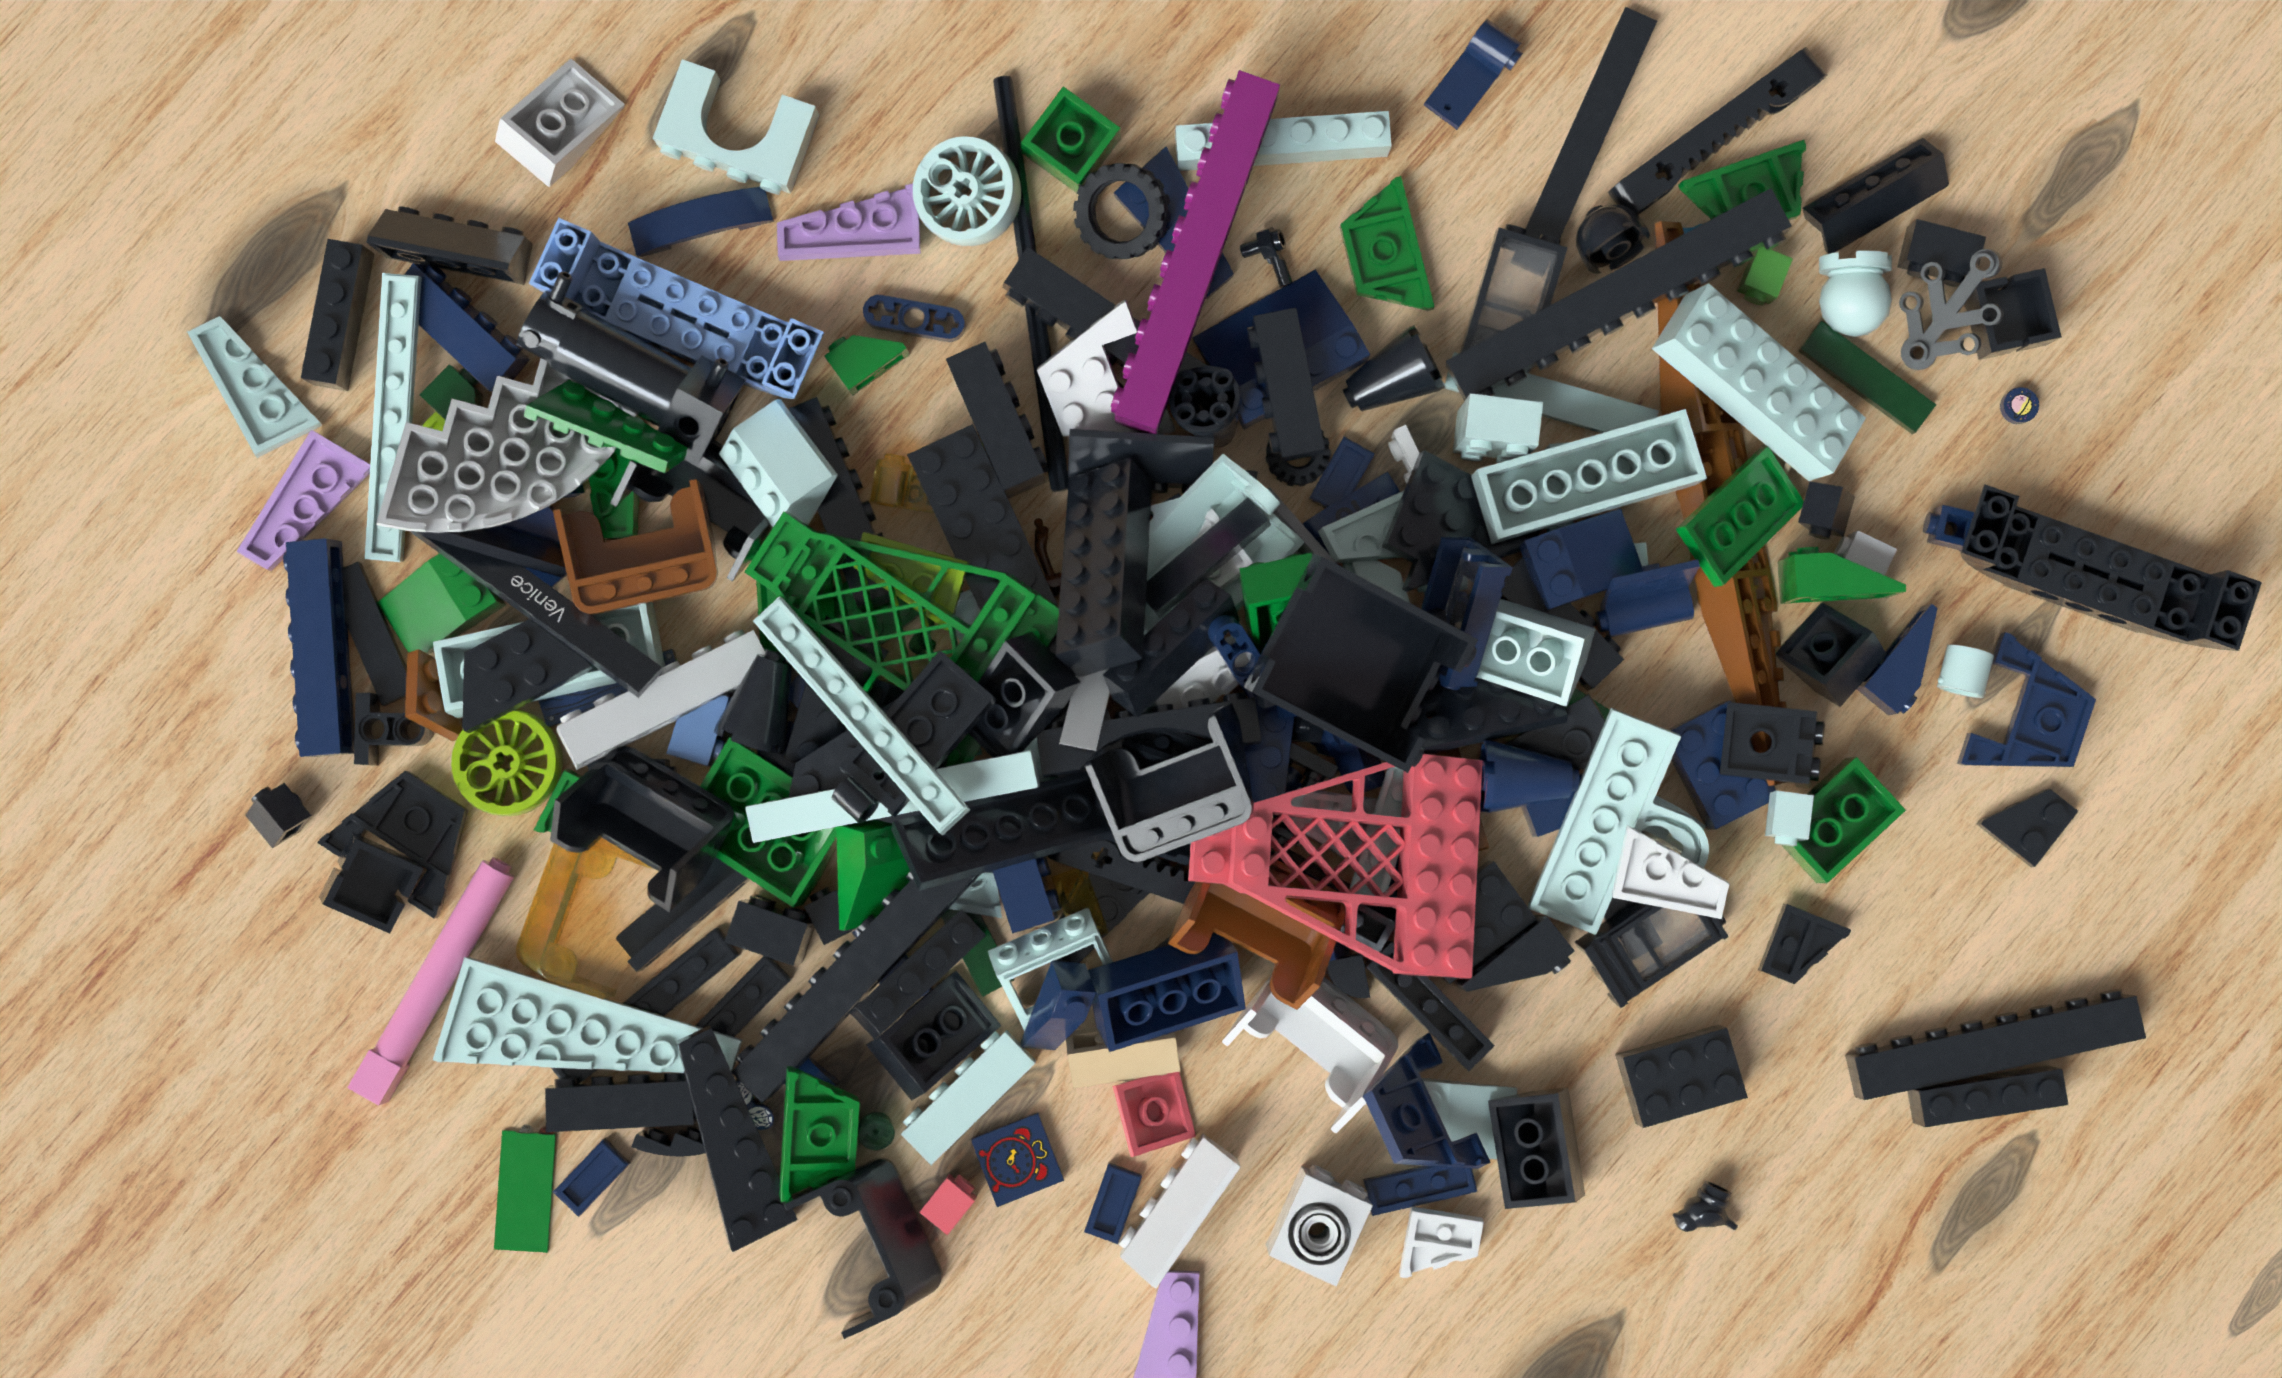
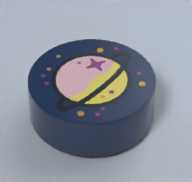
[2000,387,2039,424]

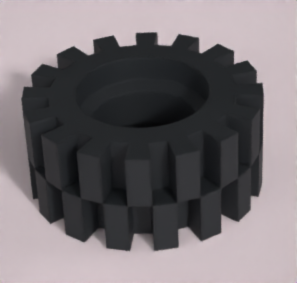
[1265,429,1331,487]

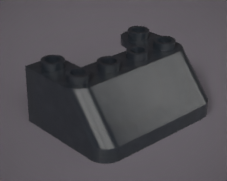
[550,746,734,912]

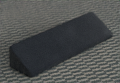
[1146,498,1271,618]

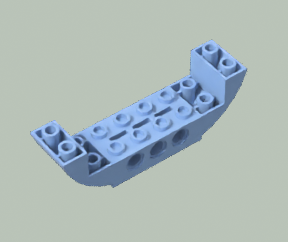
[529,217,824,399]

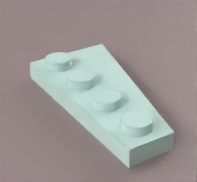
[187,316,322,458]

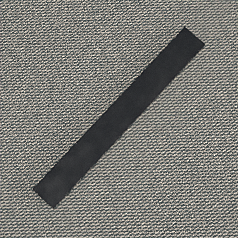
[1510,7,1657,277]

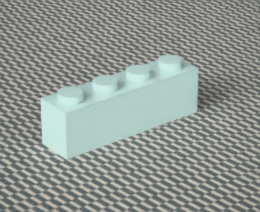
[901,1030,1037,1165]

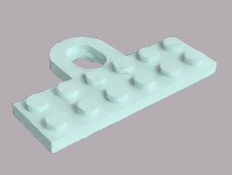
[1528,708,1709,935]

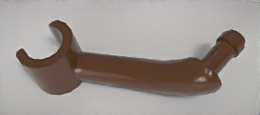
[1034,518,1062,596]

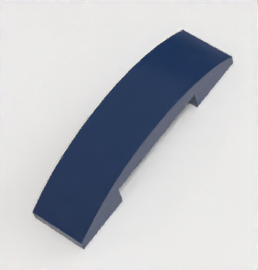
[628,187,774,258]

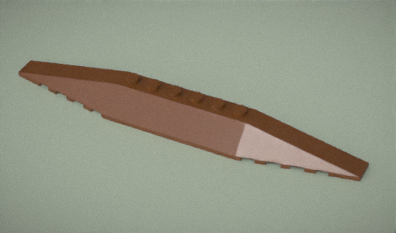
[1655,221,1787,786]

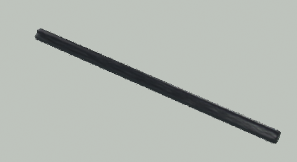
[993,76,1069,492]

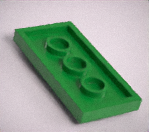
[1676,446,1804,588]

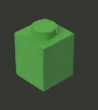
[1737,246,1793,305]

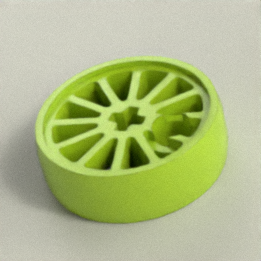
[451,710,563,816]

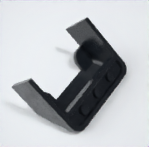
[610,440,773,582]
[784,1158,943,1339]

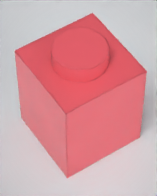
[919,1174,977,1235]

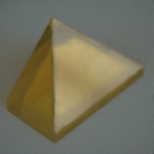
[1051,868,1109,936]

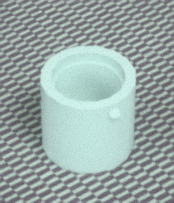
[1937,645,1994,698]

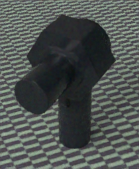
[1240,227,1292,287]

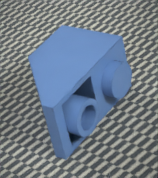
[666,695,731,767]

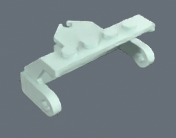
[1144,453,1304,635]

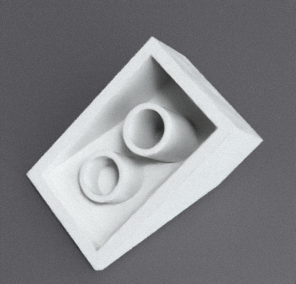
[495,59,625,187]

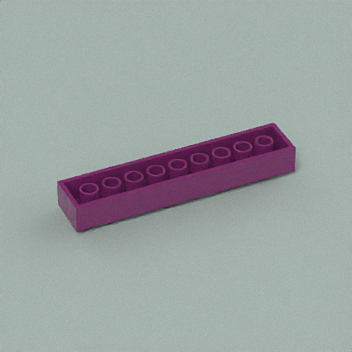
[1110,70,1280,434]

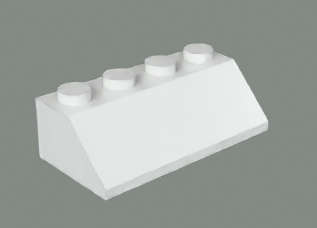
[1118,1134,1240,1288]

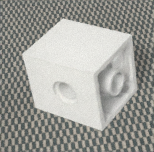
[1266,1164,1373,1286]

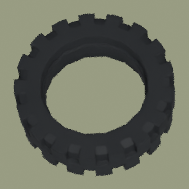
[1073,163,1171,259]

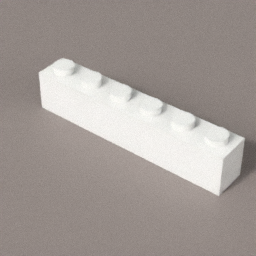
[557,630,765,770]

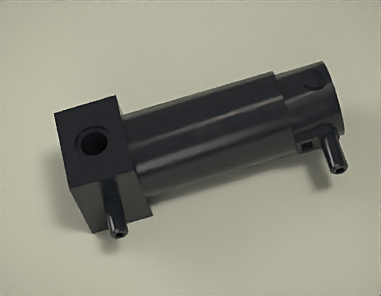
[516,272,746,466]

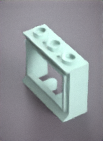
[988,908,1113,1031]

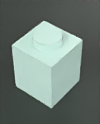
[1765,791,1814,846]

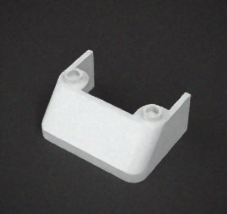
[1222,974,1398,1133]

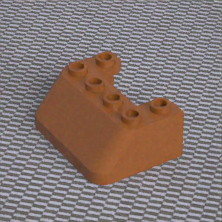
[553,479,718,614]
[1168,856,1346,1010]

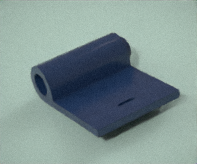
[1595,560,1700,637]

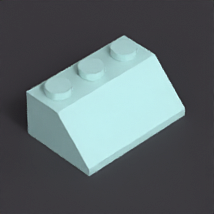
[719,399,838,527]
[1477,599,1595,706]

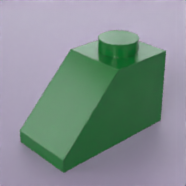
[824,335,910,396]

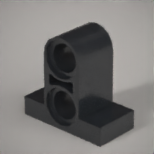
[354,693,434,766]

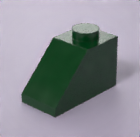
[419,364,483,420]

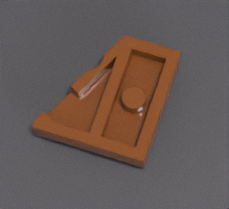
[405,649,463,741]

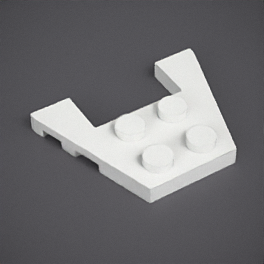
[1037,300,1175,436]

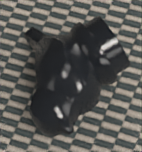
[1672,1181,1738,1232]

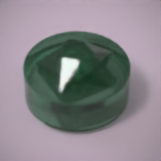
[858,1112,895,1150]

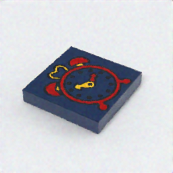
[971,1112,1064,1207]

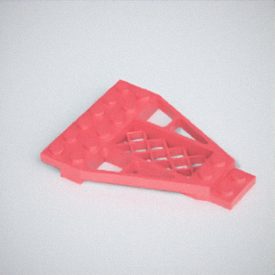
[1188,754,1483,979]

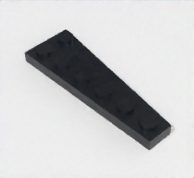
[676,1025,798,1252]

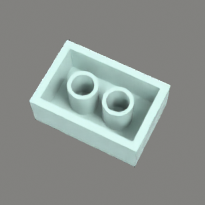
[1453,394,1543,463]

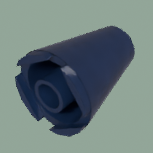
[1479,740,1579,813]

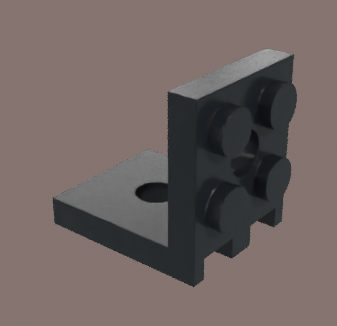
[1720,702,1825,788]

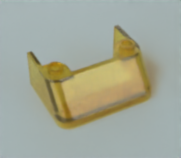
[516,839,653,1000]

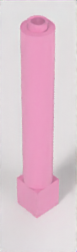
[347,857,514,1106]

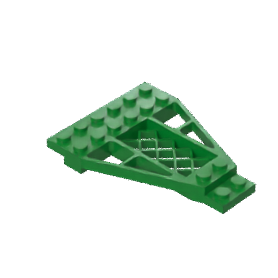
[745,511,1059,767]

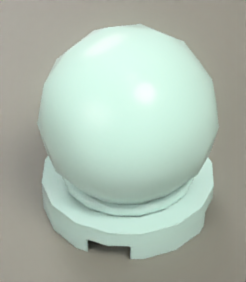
[1819,251,1892,337]

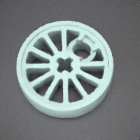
[913,136,1021,246]

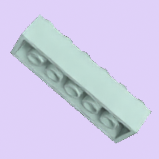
[1652,283,1866,481]
[1471,409,1707,544]
[433,602,665,718]

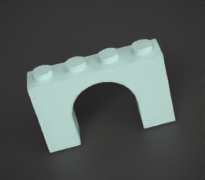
[653,59,820,195]

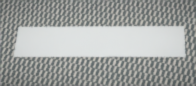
[1059,669,1110,751]

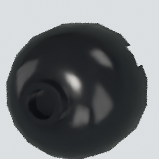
[1576,204,1650,274]

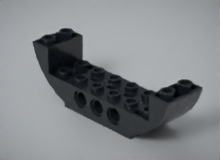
[1961,484,2262,651]

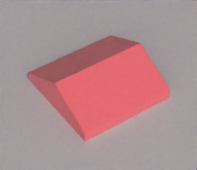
[1113,1072,1196,1157]

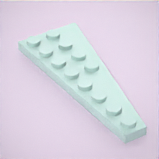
[433,957,742,1073]

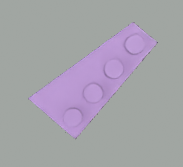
[777,183,921,261]
[1133,1270,1199,1378]

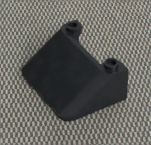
[1085,703,1254,862]

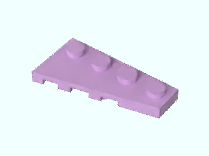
[237,430,370,571]

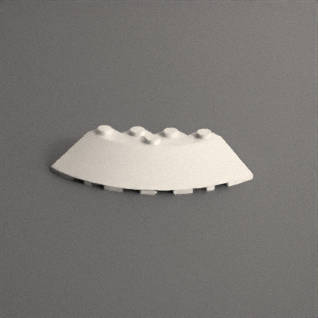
[377,358,636,533]

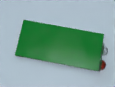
[494,1124,557,1253]

